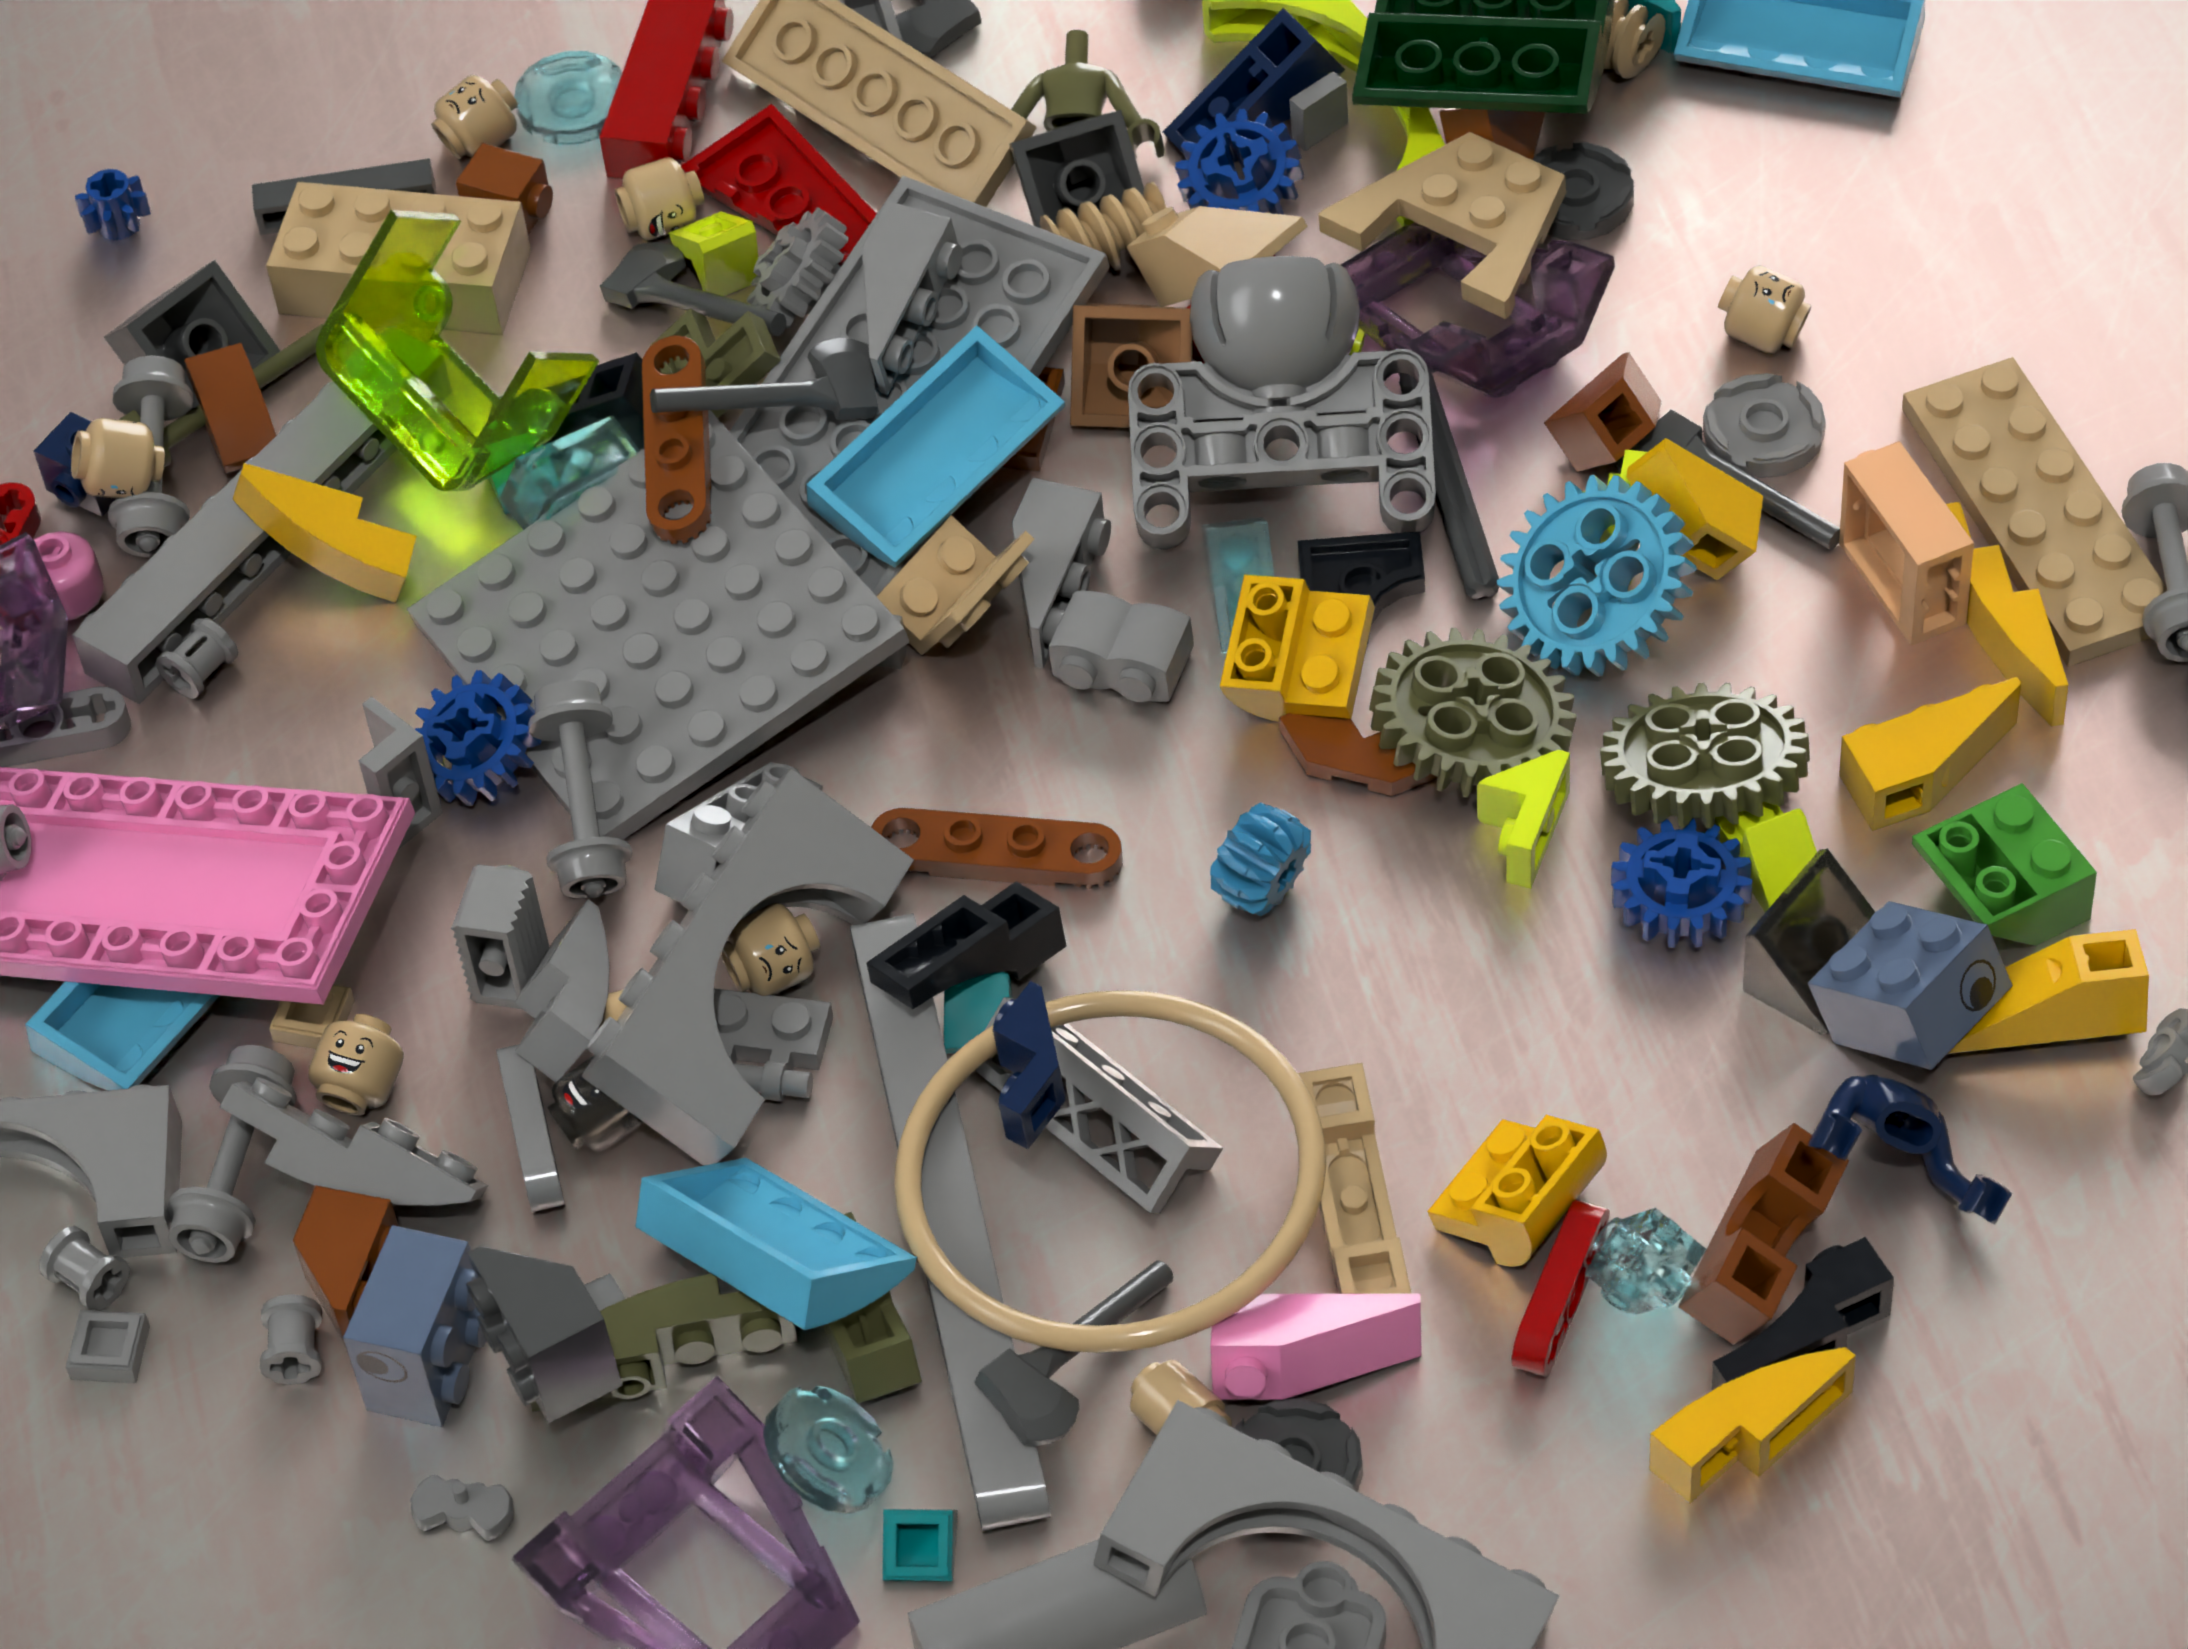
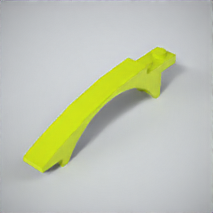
[1202,0,1467,251]

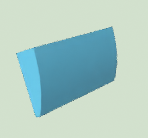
[1674,0,1925,98]
[807,325,1065,568]
[25,981,220,1091]
[635,1158,917,1330]

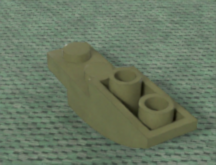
[530,1273,798,1412]

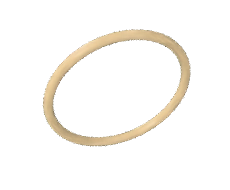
[894,990,1326,1353]

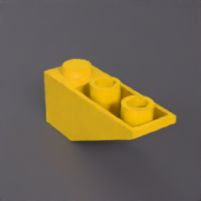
[1839,677,2021,831]
[1947,929,2149,1054]

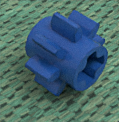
[75,169,151,240]

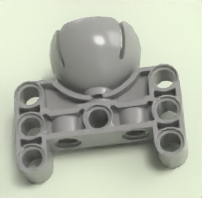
[1128,256,1436,550]

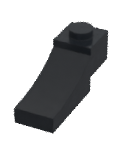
[866,881,1067,1009]
[1712,1237,1894,1390]

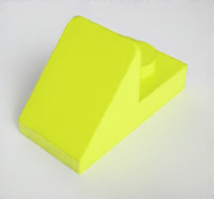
[669,211,758,296]
[1477,750,1570,889]
[1713,802,1830,923]

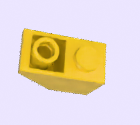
[1626,438,1763,580]

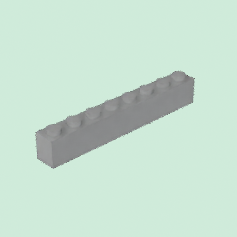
[72,327,452,704]

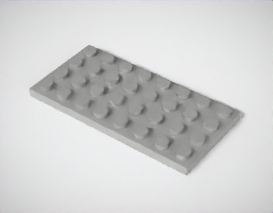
[729,176,1110,596]

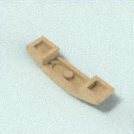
[1298,1063,1412,1294]

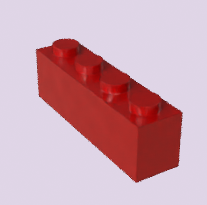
[599,0,734,179]

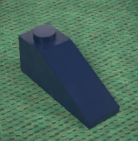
[1163,8,1346,153]

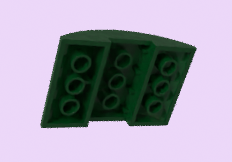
[1352,0,1616,114]

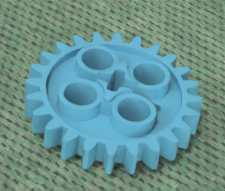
[1497,475,1696,677]

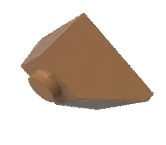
[1070,303,1193,428]

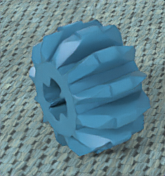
[1210,802,1311,916]

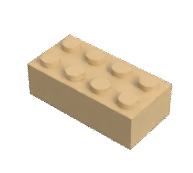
[266,182,531,335]

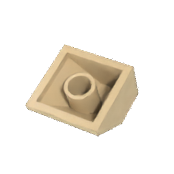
[1127,206,1308,306]

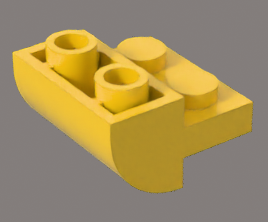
[1219,574,1375,722]
[1427,1115,1607,1267]

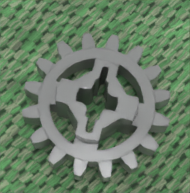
[747,208,848,328]

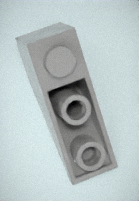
[862,201,962,394]
[1012,477,1111,669]
[655,762,823,903]

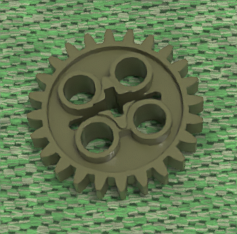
[1369,628,1577,797]
[1600,683,1810,828]

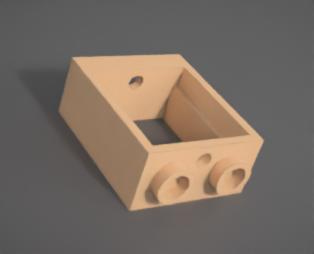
[1839,441,1974,646]

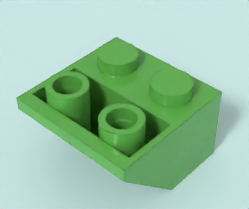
[1912,783,2097,946]

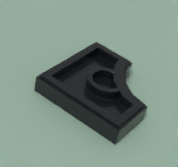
[1297,531,1425,644]

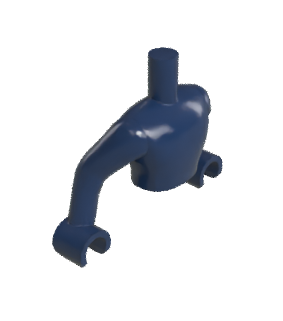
[1808,1074,2012,1224]

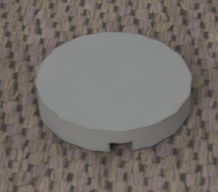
[1703,373,1826,478]

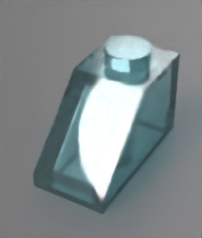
[500,415,640,530]
[1202,517,1274,653]

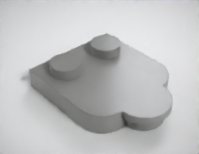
[1231,1561,1386,1649]

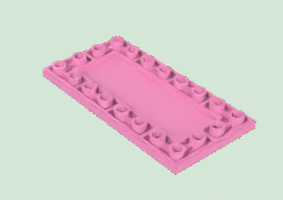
[0,767,415,1005]

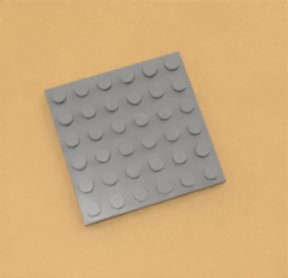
[407,410,910,840]

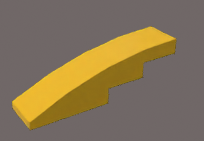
[1946,502,2068,727]

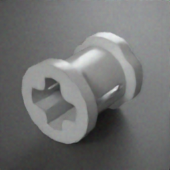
[156,618,239,699]
[39,1226,130,1311]
[260,1294,322,1385]

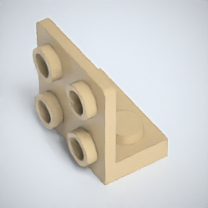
[876,515,1035,656]

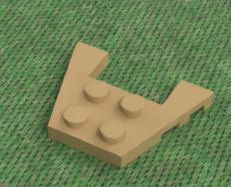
[1318,132,1566,319]

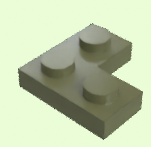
[650,308,781,418]

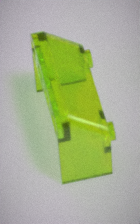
[316,210,599,491]

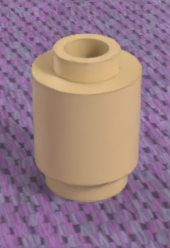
[1130,1360,1232,1435]

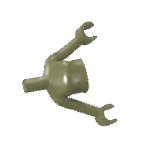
[1011,30,1165,164]

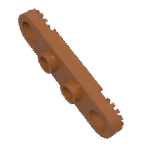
[642,335,712,544]
[871,808,1123,889]

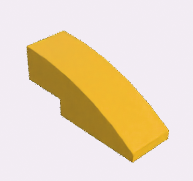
[232,463,417,603]
[1649,1347,1856,1504]

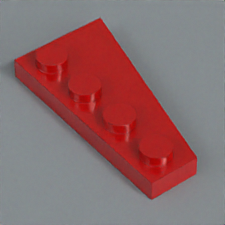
[681,104,877,266]

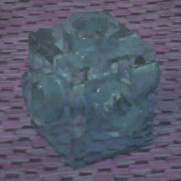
[1585,1207,1707,1315]

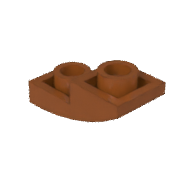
[184,343,276,474]

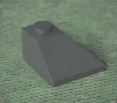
[1009,110,1144,228]
[104,260,281,412]

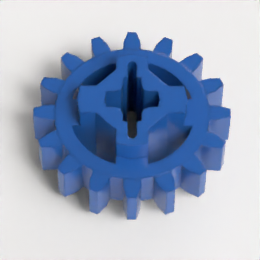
[1175,109,1304,215]
[415,670,541,806]
[1611,818,1753,948]

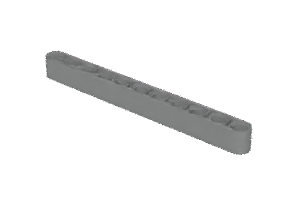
[850,913,1051,1531]

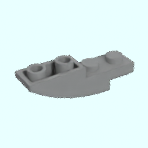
[220,1077,488,1206]

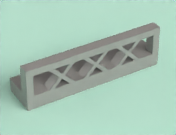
[975,997,1223,1213]

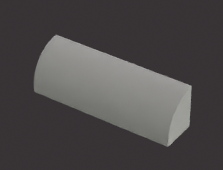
[908,1539,1207,1649]

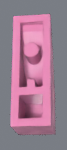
[1211,1294,1421,1400]

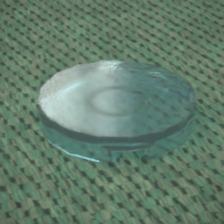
[515,51,622,145]
[763,1386,893,1514]

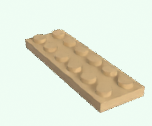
[721,0,1037,207]
[1902,357,2167,667]

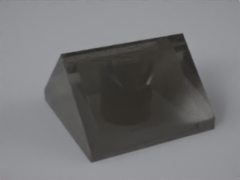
[1743,848,1875,1035]

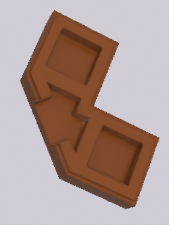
[1279,713,1438,796]

